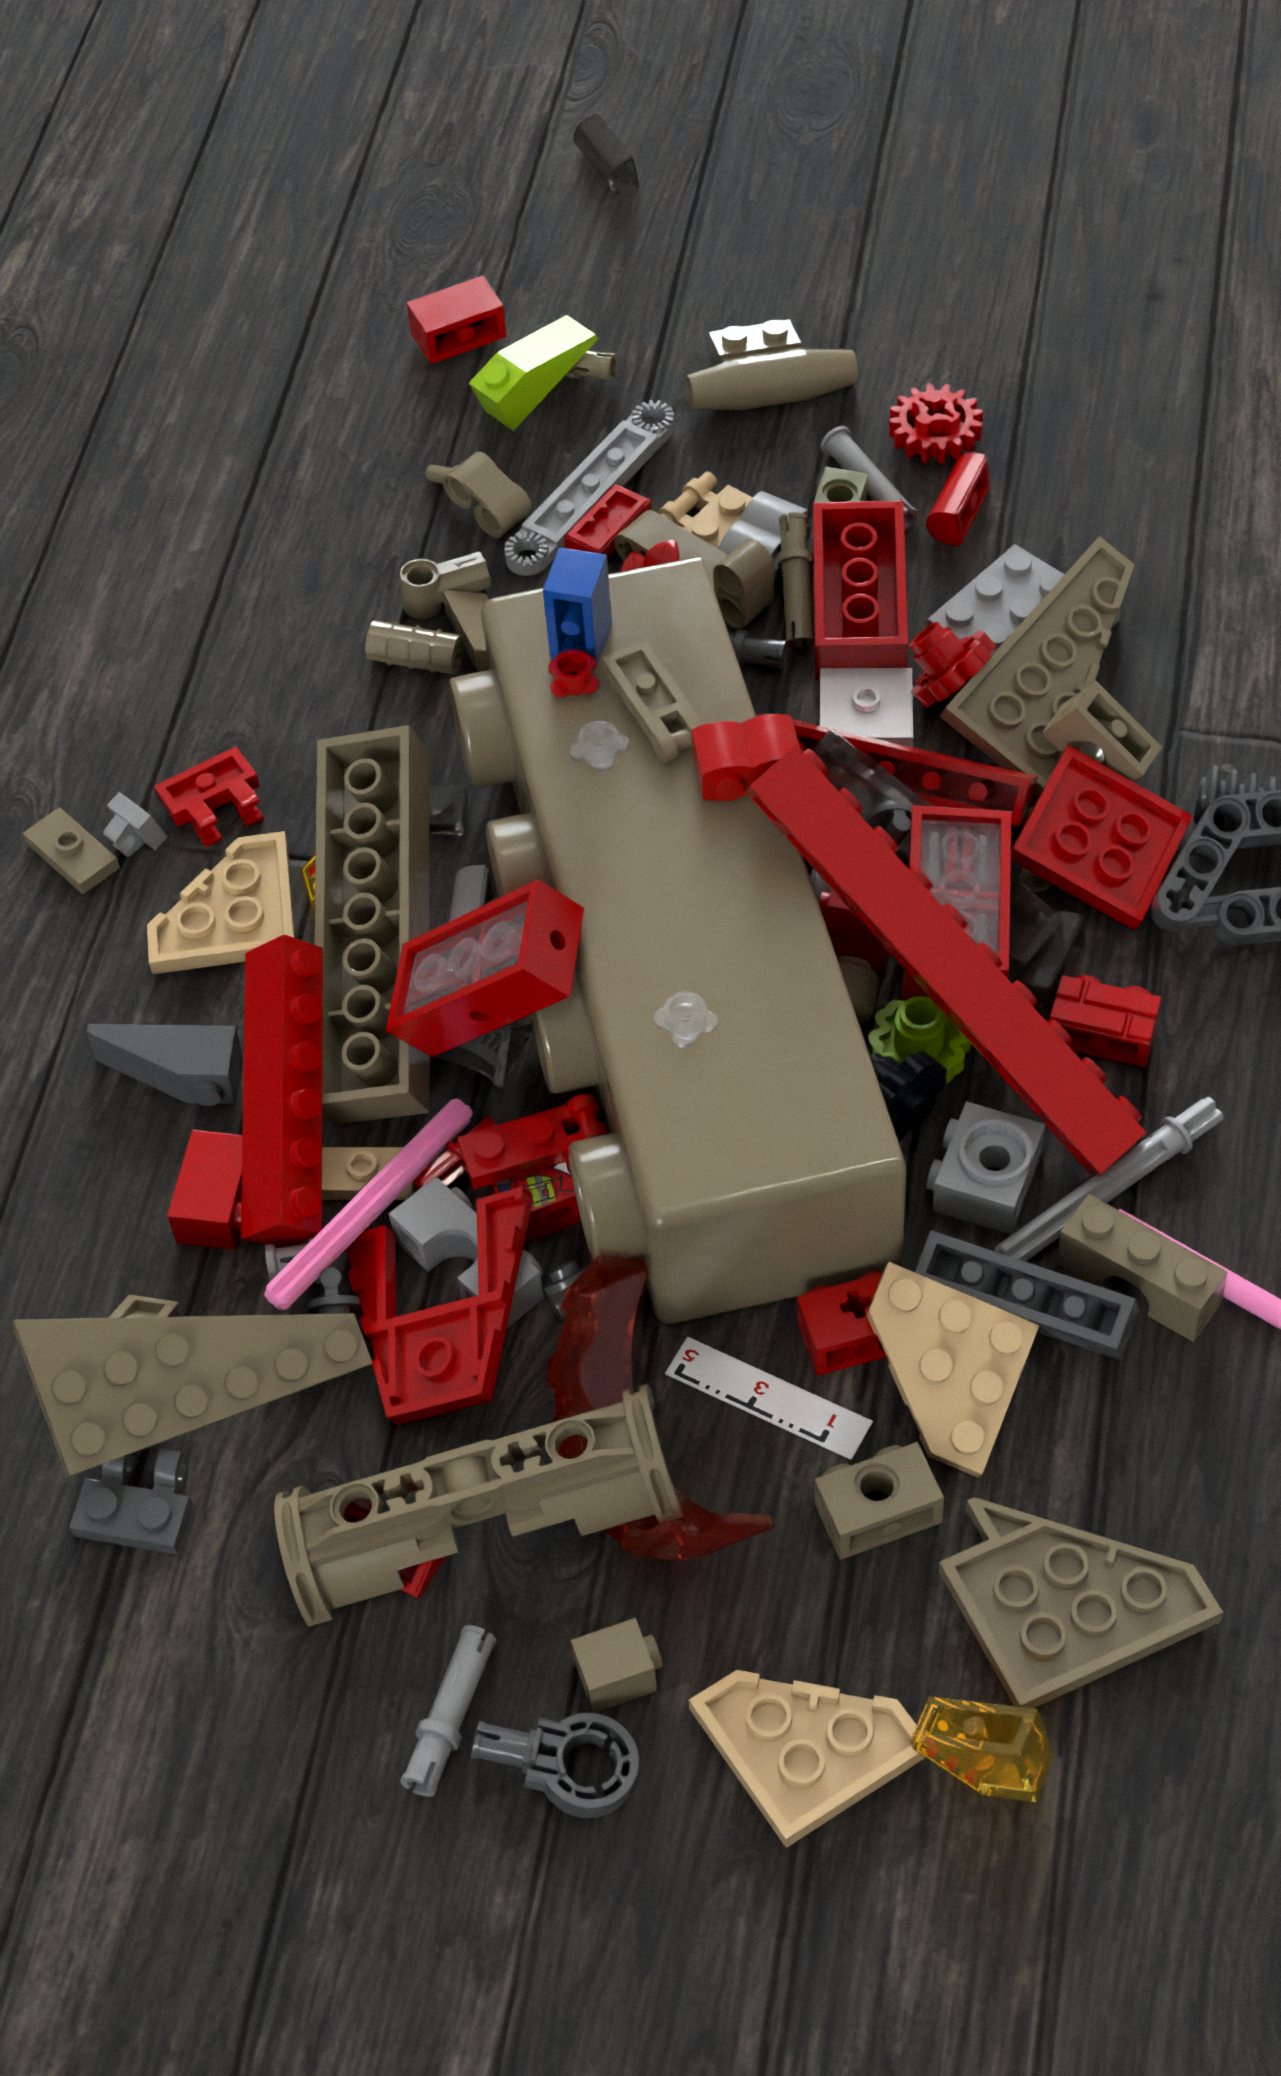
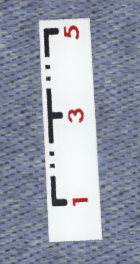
[665,1337,873,1460]

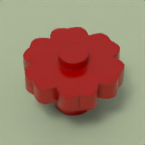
[909,622,996,708]

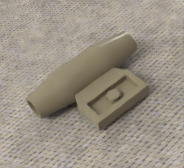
[685,320,858,410]

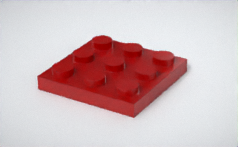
[1011,745,1193,931]

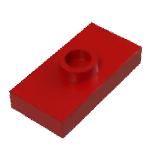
[564,484,651,558]

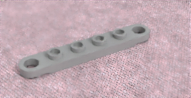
[504,400,675,576]

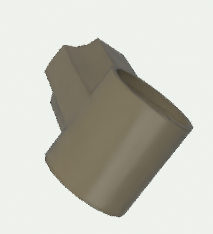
[400,551,491,619]

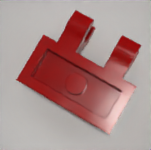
[153,746,264,848]

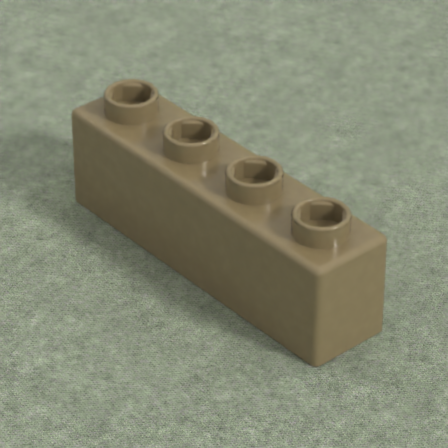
[449,556,906,1324]

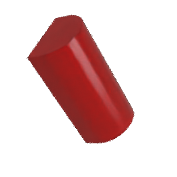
[926,453,990,547]

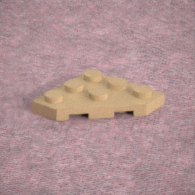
[147,831,296,974]
[866,1262,1039,1478]
[689,1670,931,1848]

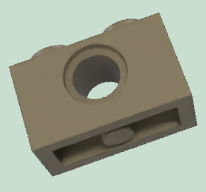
[1042,681,1162,782]
[815,1442,944,1560]

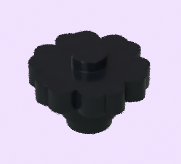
[870,1051,947,1142]

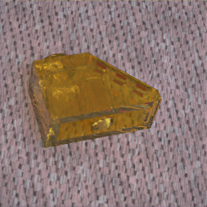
[910,1696,1054,1802]

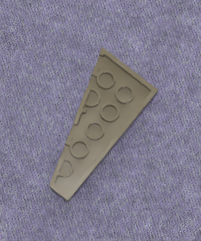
[939,536,1135,798]
[11,1313,372,1478]

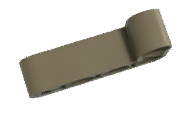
[614,510,775,629]

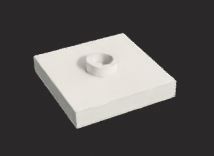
[820,668,913,747]

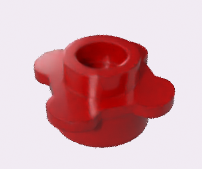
[548,650,599,697]

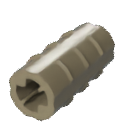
[365,620,464,675]

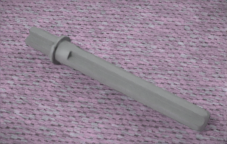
[995,1097,1223,1262]

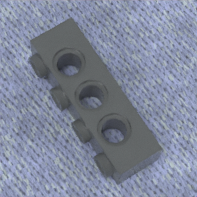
[915,1230,1140,1361]

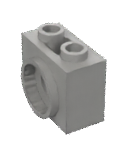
[926,1101,1046,1235]

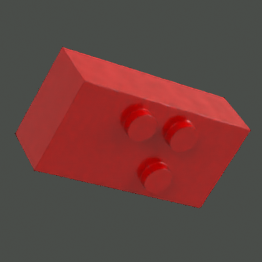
[813,501,908,680]

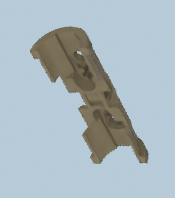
[274,1384,683,1627]

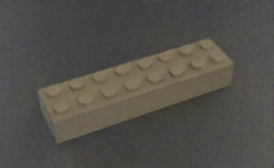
[314,725,430,1125]

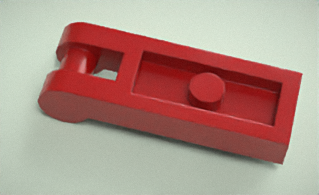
[457,1094,609,1190]

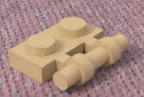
[658,471,753,548]

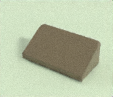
[443,590,490,672]

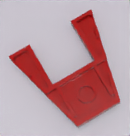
[345,1186,533,1425]

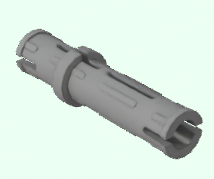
[400,1625,496,1797]

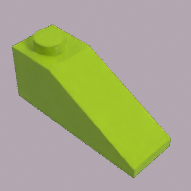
[469,315,598,431]

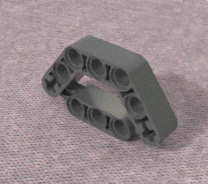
[1150,790,1281,945]

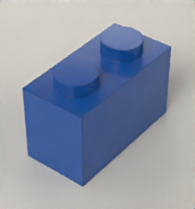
[543,547,612,665]

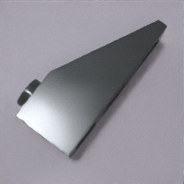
[86,1024,243,1106]

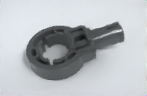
[471,1713,639,1818]

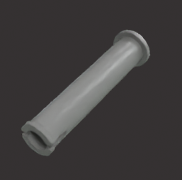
[821,426,918,531]

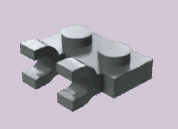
[69,1448,193,1555]

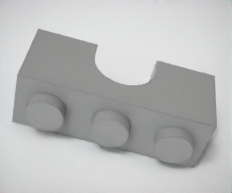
[389,1177,544,1328]

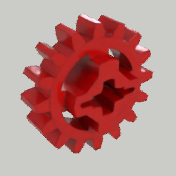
[889,383,983,464]

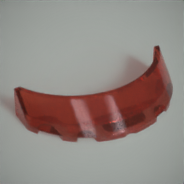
[547,1255,775,1561]

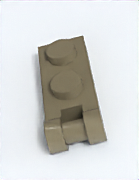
[601,639,704,764]

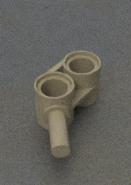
[426,452,532,539]

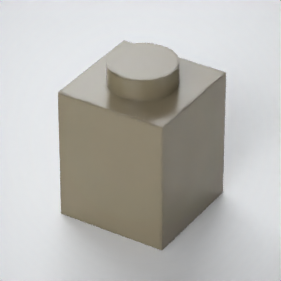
[571,1618,663,1713]

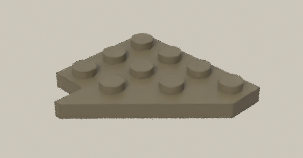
[939,1497,1223,1715]

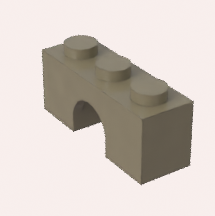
[1057,1194,1228,1342]

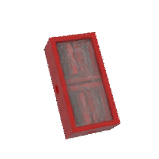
[902,805,1011,1000]
[386,879,584,1057]

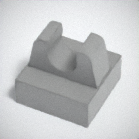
[103,792,167,857]

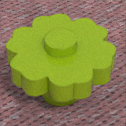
[868,996,971,1084]

